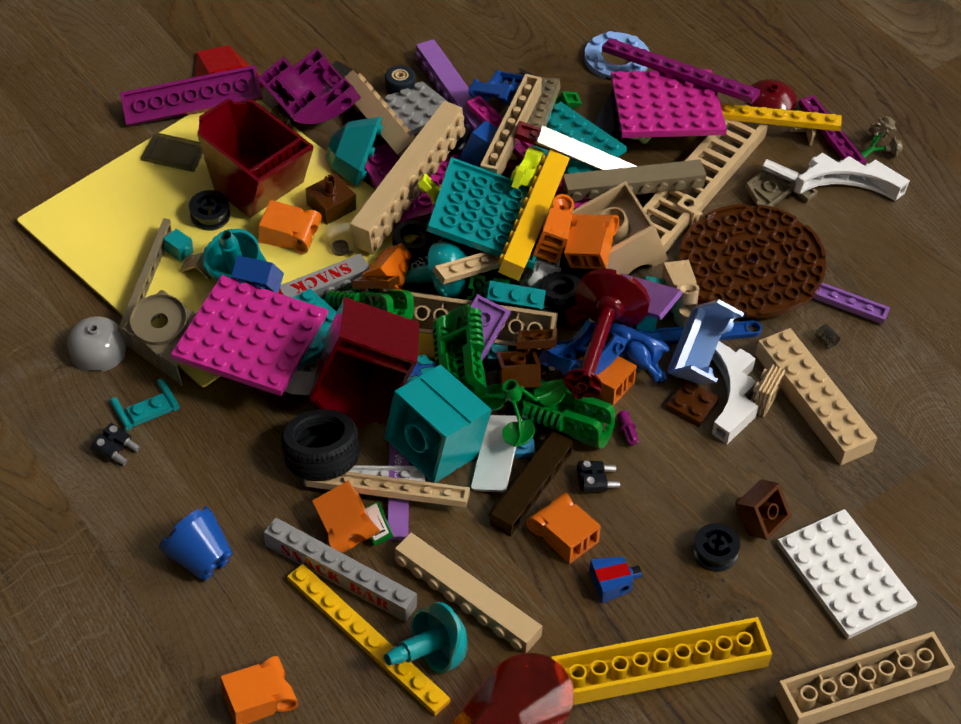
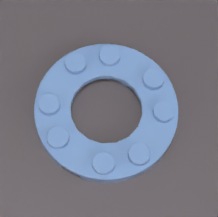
[584,31,650,79]

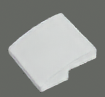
[762,159,798,183]

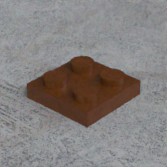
[352,276,400,292]
[516,328,558,352]
[666,380,720,427]

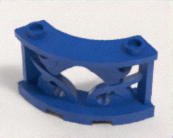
[468,70,530,106]
[538,320,628,377]

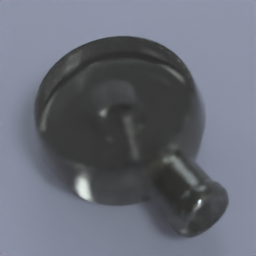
[332,240,353,257]

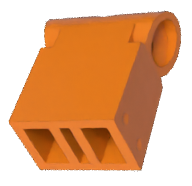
[532,194,574,264]
[259,200,322,254]
[564,214,619,269]
[579,354,637,406]
[312,481,381,553]
[526,492,601,564]
[221,656,299,724]

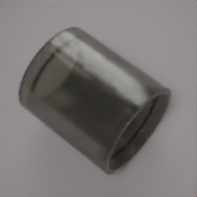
[815,324,840,349]

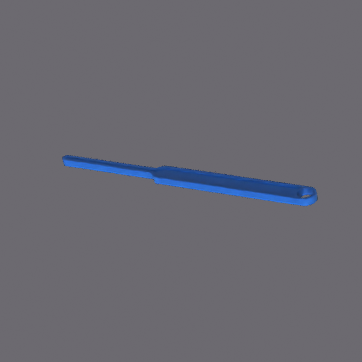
[535,320,762,352]

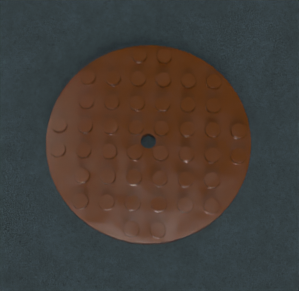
[679,204,826,318]

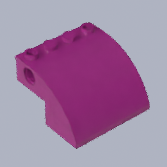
[257,48,361,124]

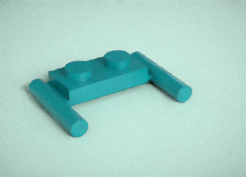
[110,378,180,431]

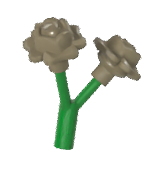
[860,116,903,159]

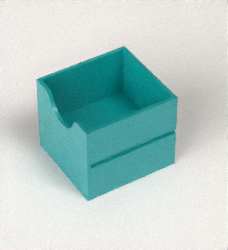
[384,364,492,483]

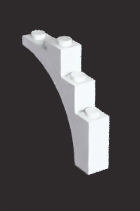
[794,153,910,201]
[712,341,758,444]

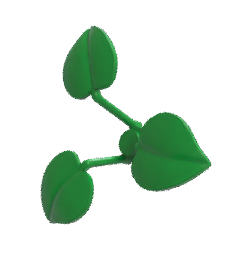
[479,379,566,447]

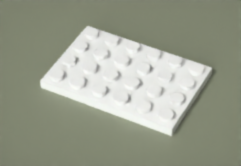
[777,509,917,640]

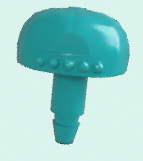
[203,229,267,281]
[404,237,471,298]
[384,602,468,674]

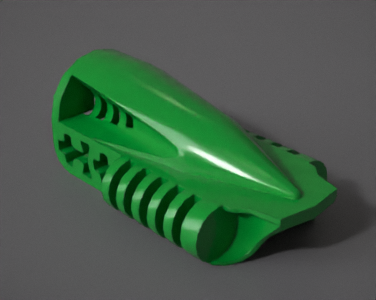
[325,287,414,320]
[432,304,487,398]
[516,380,616,449]

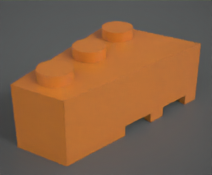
[362,243,412,290]

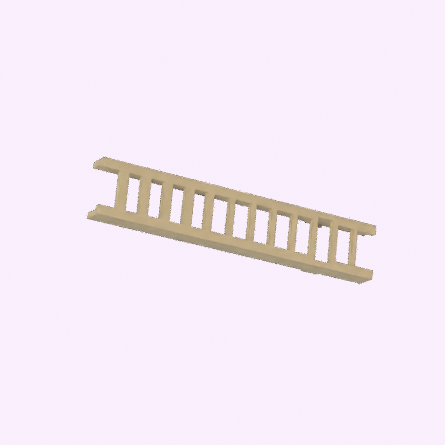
[643,120,768,268]

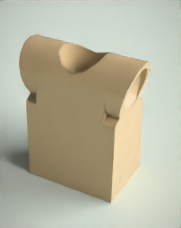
[662,260,699,327]

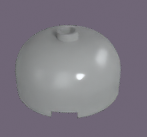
[67,316,126,372]

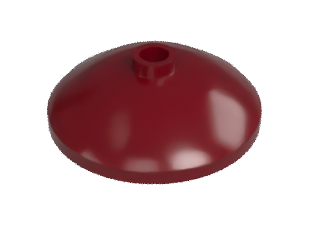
[748,79,797,111]

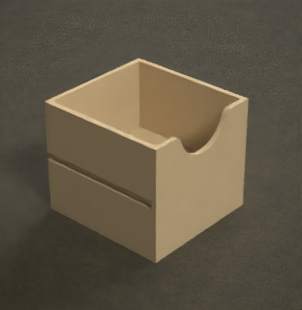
[572,181,668,275]

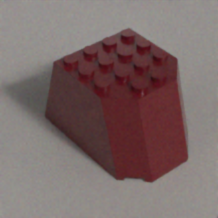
[197,99,314,218]
[309,297,420,428]

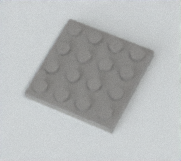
[379,81,448,136]

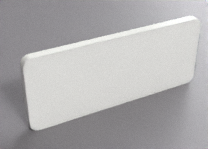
[471,415,522,492]

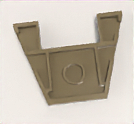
[745,170,818,207]

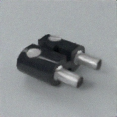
[90,423,140,465]
[577,461,620,492]

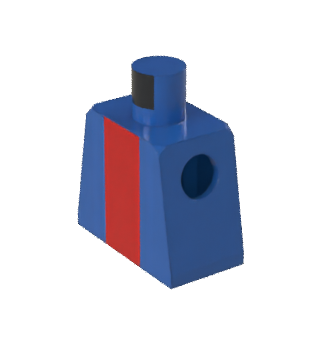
[589,557,642,603]

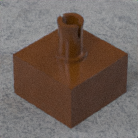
[306,173,356,225]
[496,349,541,400]
[735,479,792,540]

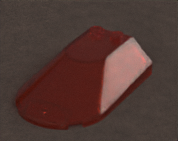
[452,653,574,724]

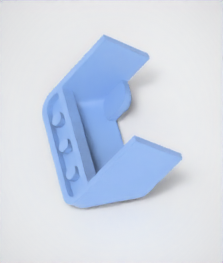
[668,299,744,385]

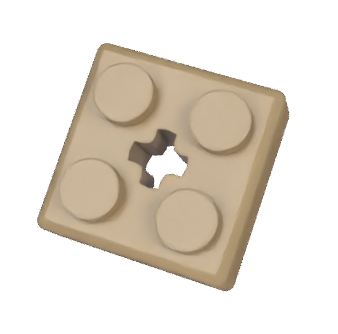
[751,364,785,417]

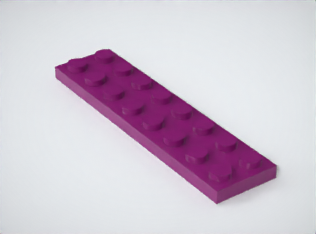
[120,65,263,127]

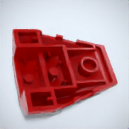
[194,45,264,88]

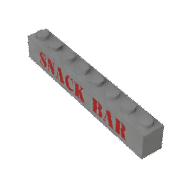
[279,254,369,300]
[264,518,417,622]

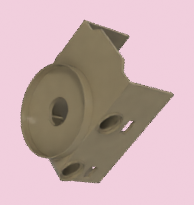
[120,290,196,386]

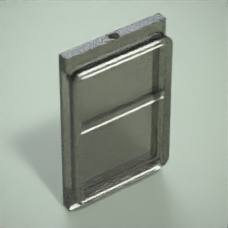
[141,133,203,172]

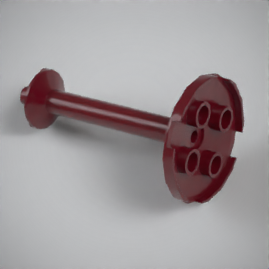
[563,269,650,399]

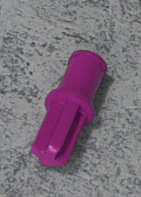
[617,410,639,446]

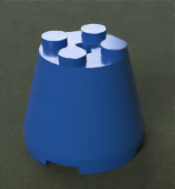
[159,506,233,581]

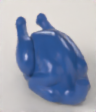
[609,323,669,383]

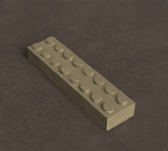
[527,77,561,128]

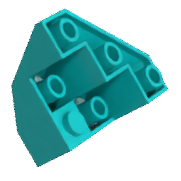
[326,117,384,186]

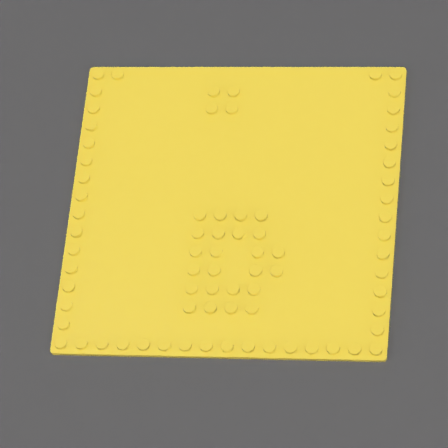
[17,100,421,387]

